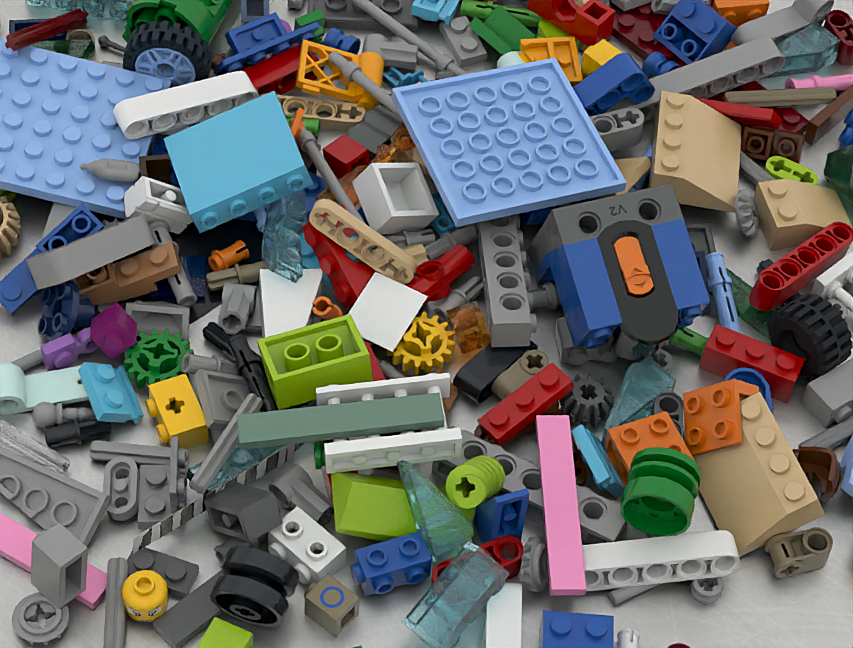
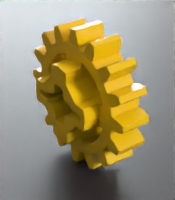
[387,312,455,376]

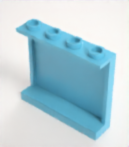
[163,91,313,233]

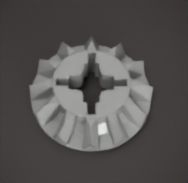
[734,189,760,237]
[521,536,549,592]
[12,592,69,646]

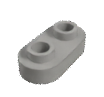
[103,456,140,521]

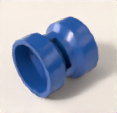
[322,27,361,55]
[642,51,681,79]

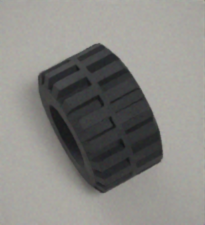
[768,293,853,380]

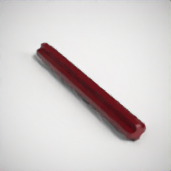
[5,8,89,51]

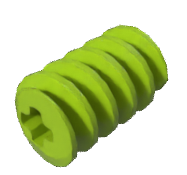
[445,455,505,509]

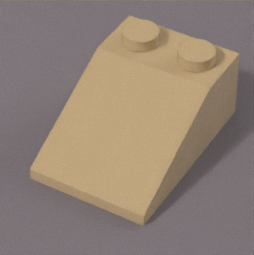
[754,178,853,250]

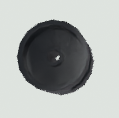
[210,546,300,627]

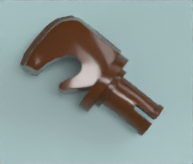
[792,446,841,502]

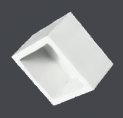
[352,162,439,234]

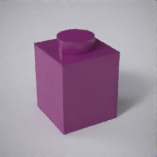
[90,302,137,360]

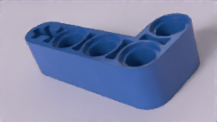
[573,53,655,117]

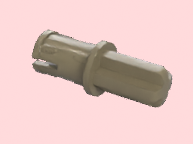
[206,260,268,291]

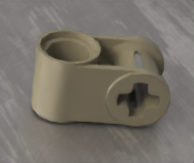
[491,350,549,400]
[763,527,833,579]

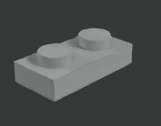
[439,16,487,68]

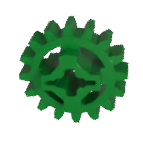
[124,328,194,389]

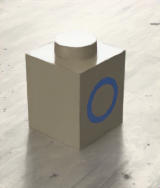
[304,574,360,638]

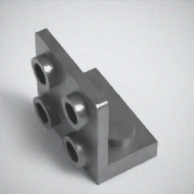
[138,436,187,529]

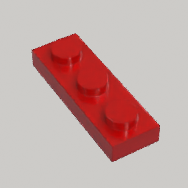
[477,362,574,446]

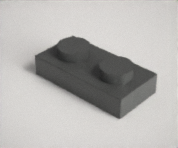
[127,547,199,599]

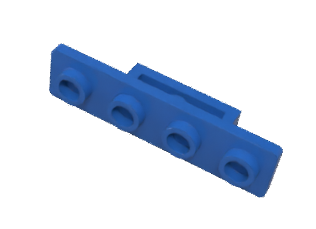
[214,12,320,75]

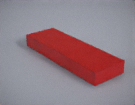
[694,97,782,129]

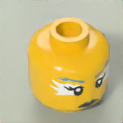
[122,570,169,623]

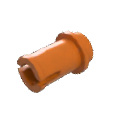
[208,240,249,272]
[312,296,343,322]

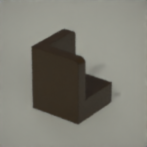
[139,154,172,185]

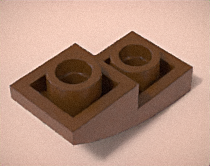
[741,126,806,164]

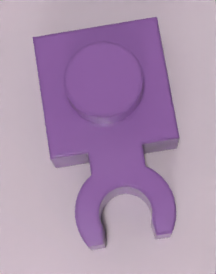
[40,327,98,371]

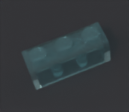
[401,541,510,648]

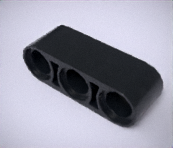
[453,340,538,404]

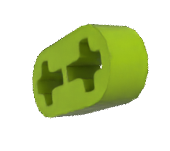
[764,156,818,185]

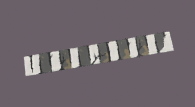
[133,444,295,554]

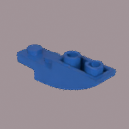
[0,203,104,316]

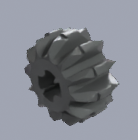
[559,374,614,428]

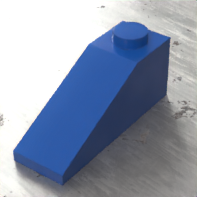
[474,488,530,544]

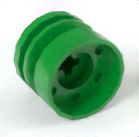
[620,447,701,536]

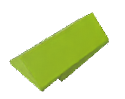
[331,472,476,549]

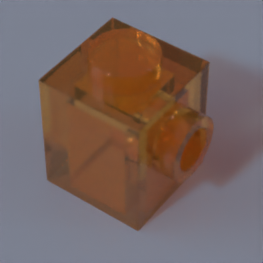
[446,301,491,354]

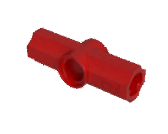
[405,244,475,307]

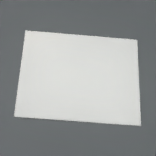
[347,272,428,352]

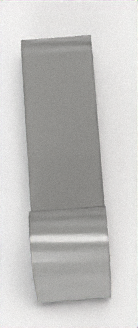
[731,0,834,50]
[590,107,644,152]
[26,214,155,290]

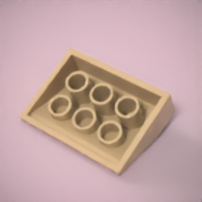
[648,91,742,213]
[693,392,825,557]

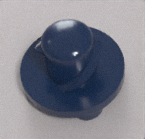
[37,280,95,341]

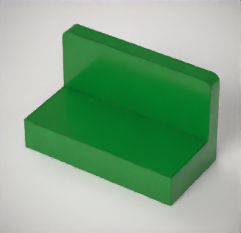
[468,5,537,55]

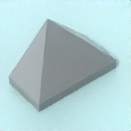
[125,301,190,340]

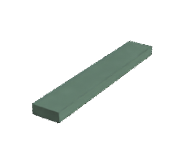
[236,392,444,450]

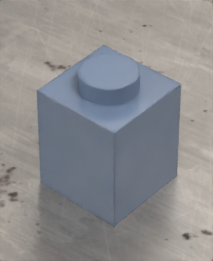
[241,0,269,22]

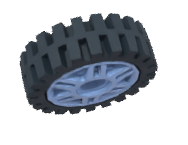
[123,21,212,88]

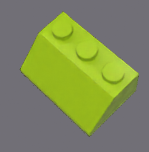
[257,314,373,410]

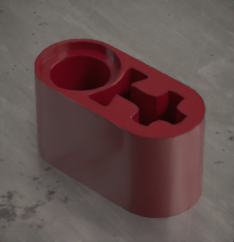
[820,10,853,66]

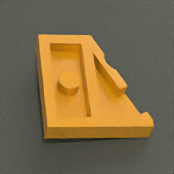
[519,36,583,88]

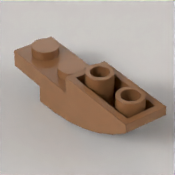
[71,241,182,305]

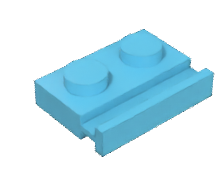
[411,0,462,26]
[78,362,144,424]
[571,424,625,498]

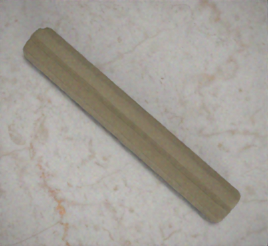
[724,87,836,107]

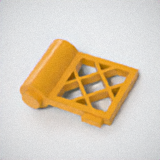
[296,39,384,112]

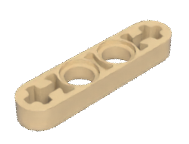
[259,94,366,132]
[309,199,416,284]

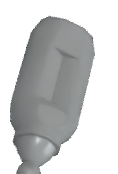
[80,158,139,182]

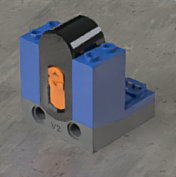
[527,183,710,360]

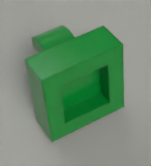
[294,9,325,45]

